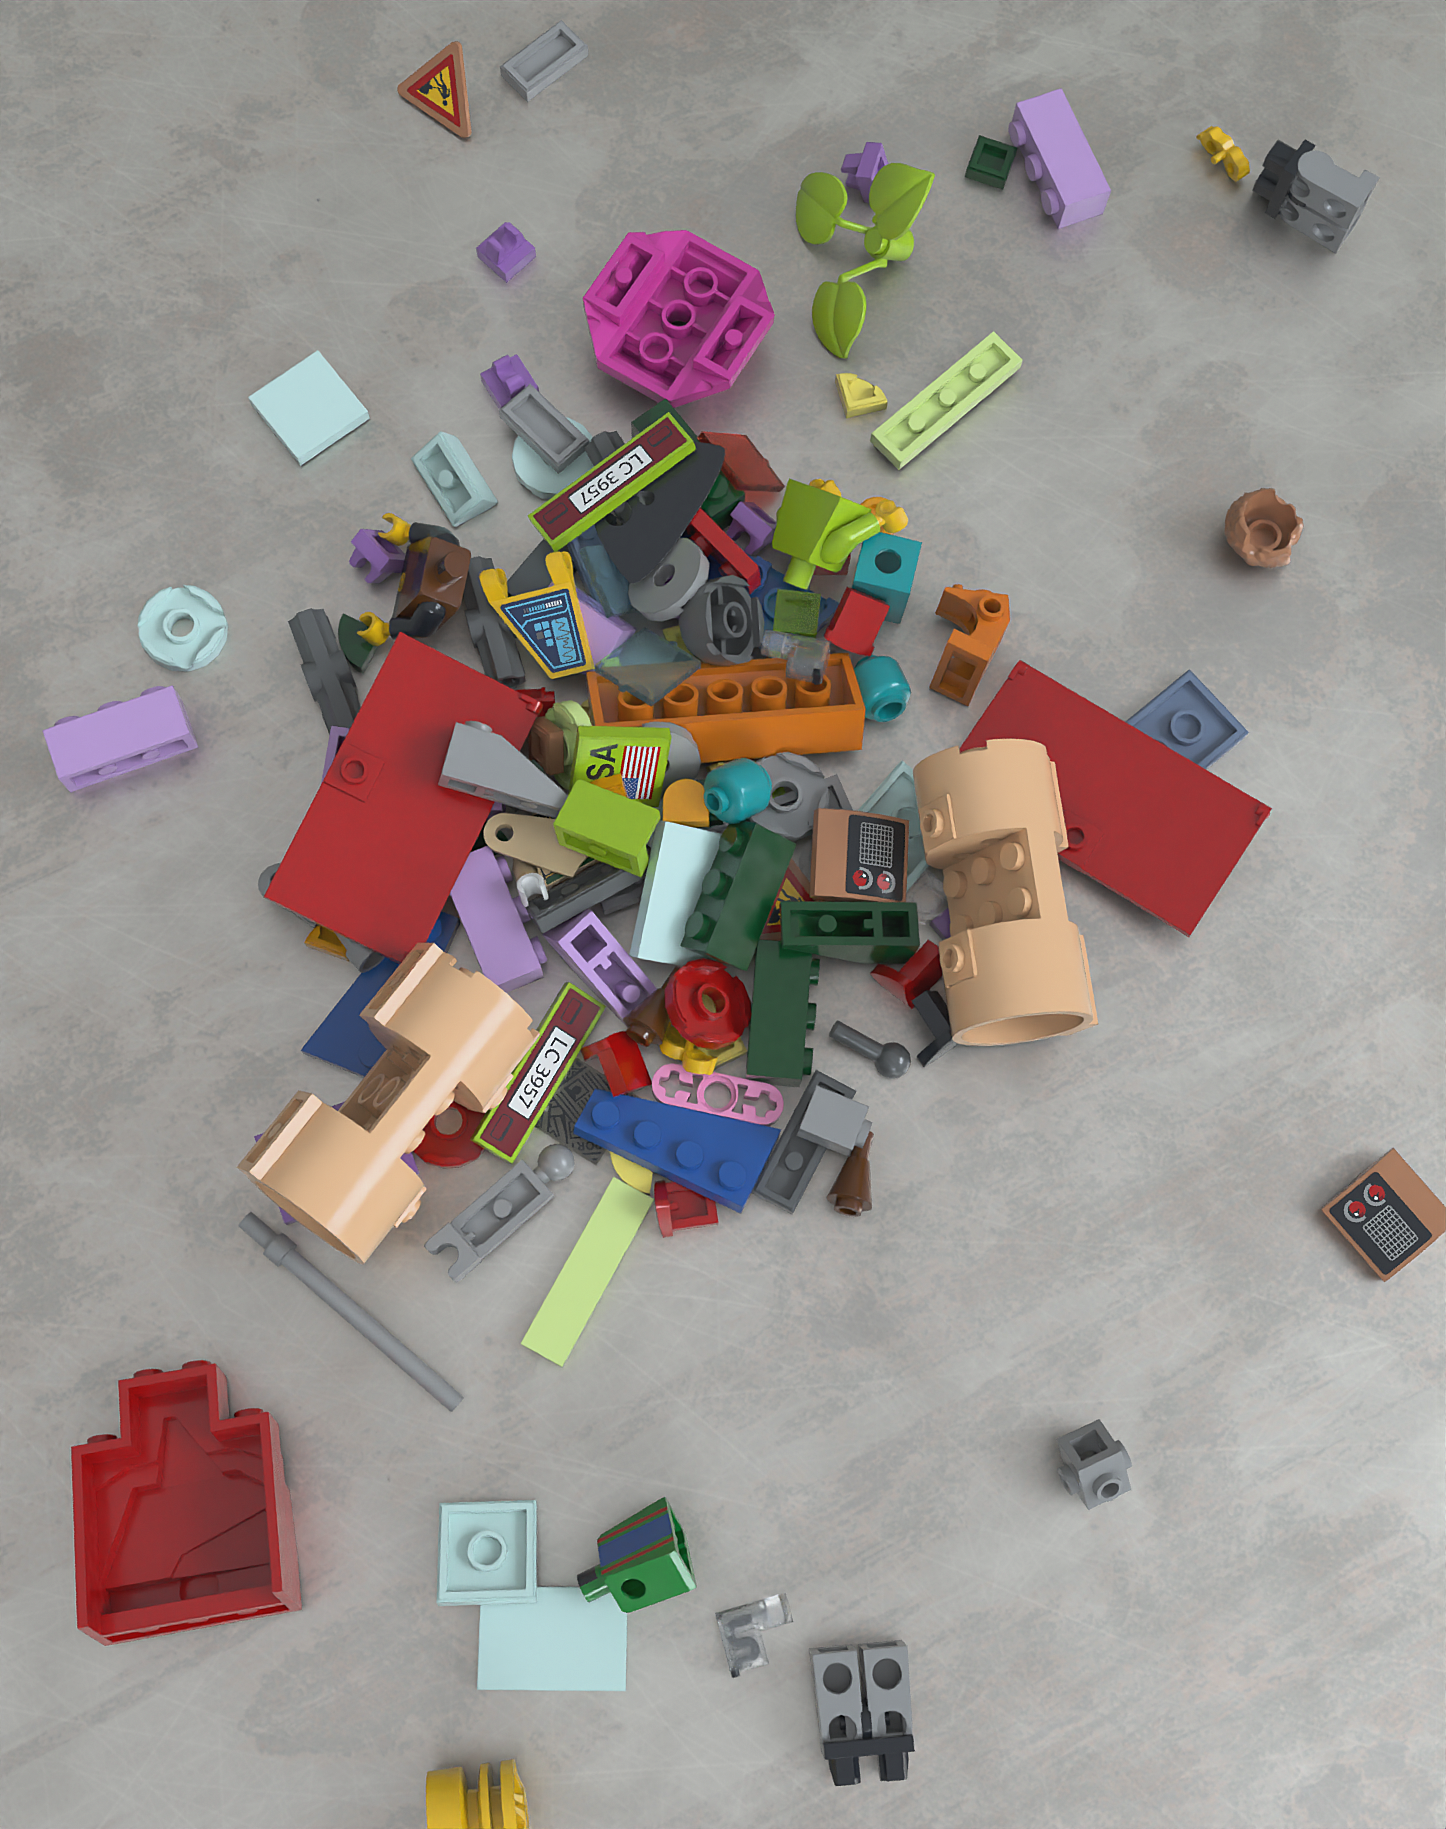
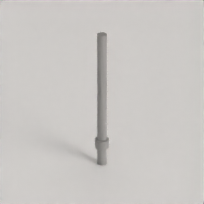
[239,1212,464,1412]

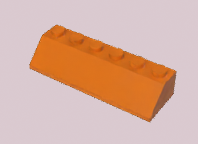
[586,652,866,763]

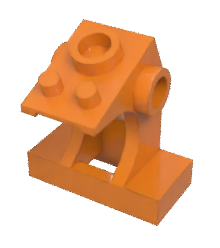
[929,584,1010,706]

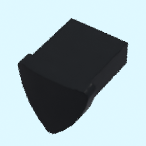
[912,990,959,1067]

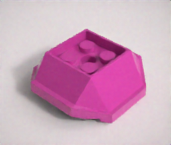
[583,230,775,408]

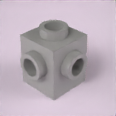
[1056,1419,1132,1510]

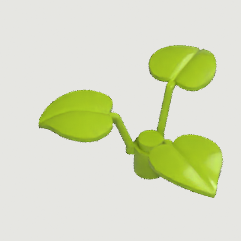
[796,163,935,359]

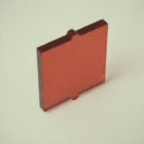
[697,431,785,492]

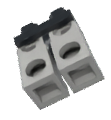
[1252,139,1380,253]
[809,1640,915,1786]

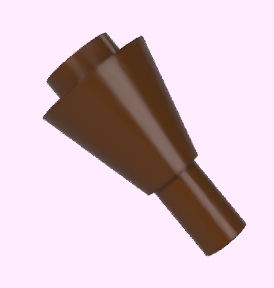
[623,966,680,1047]
[826,1131,874,1217]

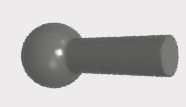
[829,1020,911,1079]

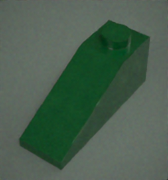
[779,901,920,964]

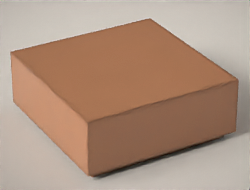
[528,716,564,775]

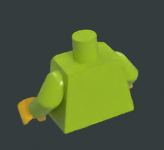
[772,478,908,590]

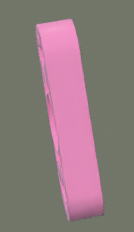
[652,1064,784,1127]

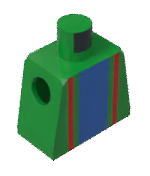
[577,1497,697,1613]

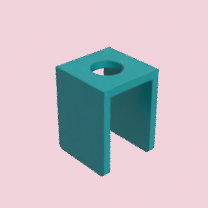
[852,532,922,624]

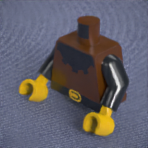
[357,513,471,646]

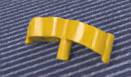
[1196,126,1250,183]
[659,1021,718,1075]

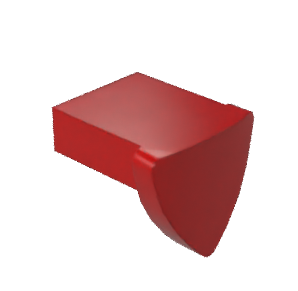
[823,586,890,656]
[870,939,943,1009]
[580,1031,652,1097]
[654,1180,719,1238]

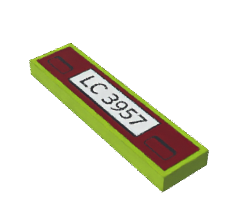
[528,412,696,552]
[470,982,606,1164]

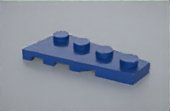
[573,1088,781,1214]

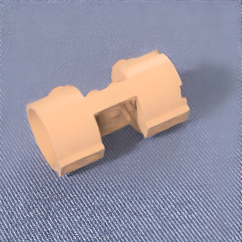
[913,739,1099,1046]
[237,943,540,1265]

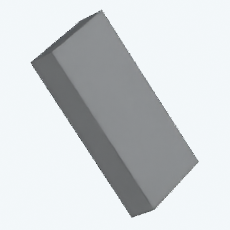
[500,20,588,102]
[499,384,589,474]

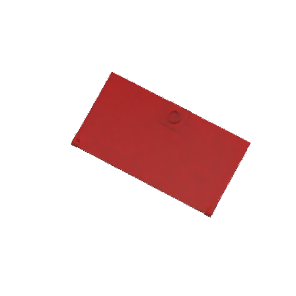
[263,632,543,965]
[960,660,1272,937]

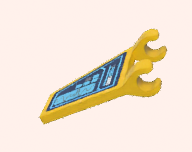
[479,551,595,679]

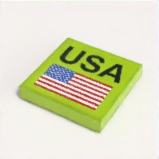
[568,726,672,807]

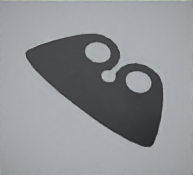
[594,442,725,584]

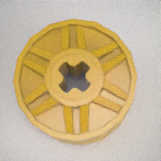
[426,1759,529,1829]

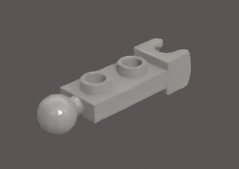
[424,1144,575,1282]

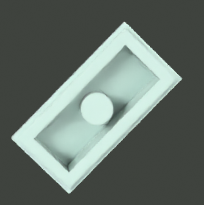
[411,431,498,527]

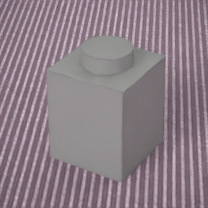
[796,1086,872,1156]

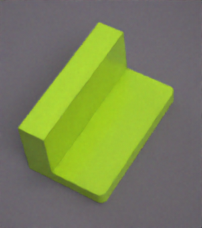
[553,780,660,877]

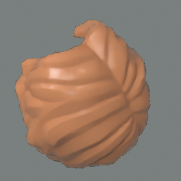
[1224,488,1304,568]

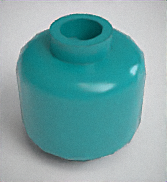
[854,655,911,722]
[704,758,772,824]

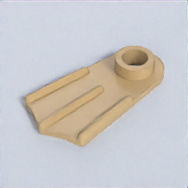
[484,813,589,878]

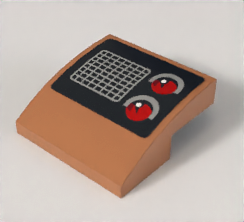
[809,808,909,902]
[1321,1148,1446,1282]

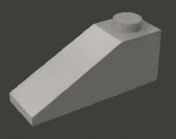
[438,721,568,819]

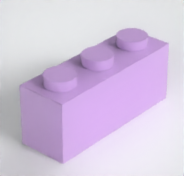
[1008,88,1111,229]
[42,685,199,792]
[450,846,547,993]

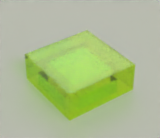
[772,589,821,641]

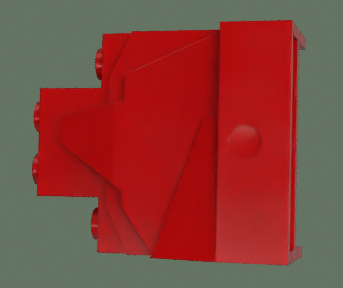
[71,1360,302,1646]

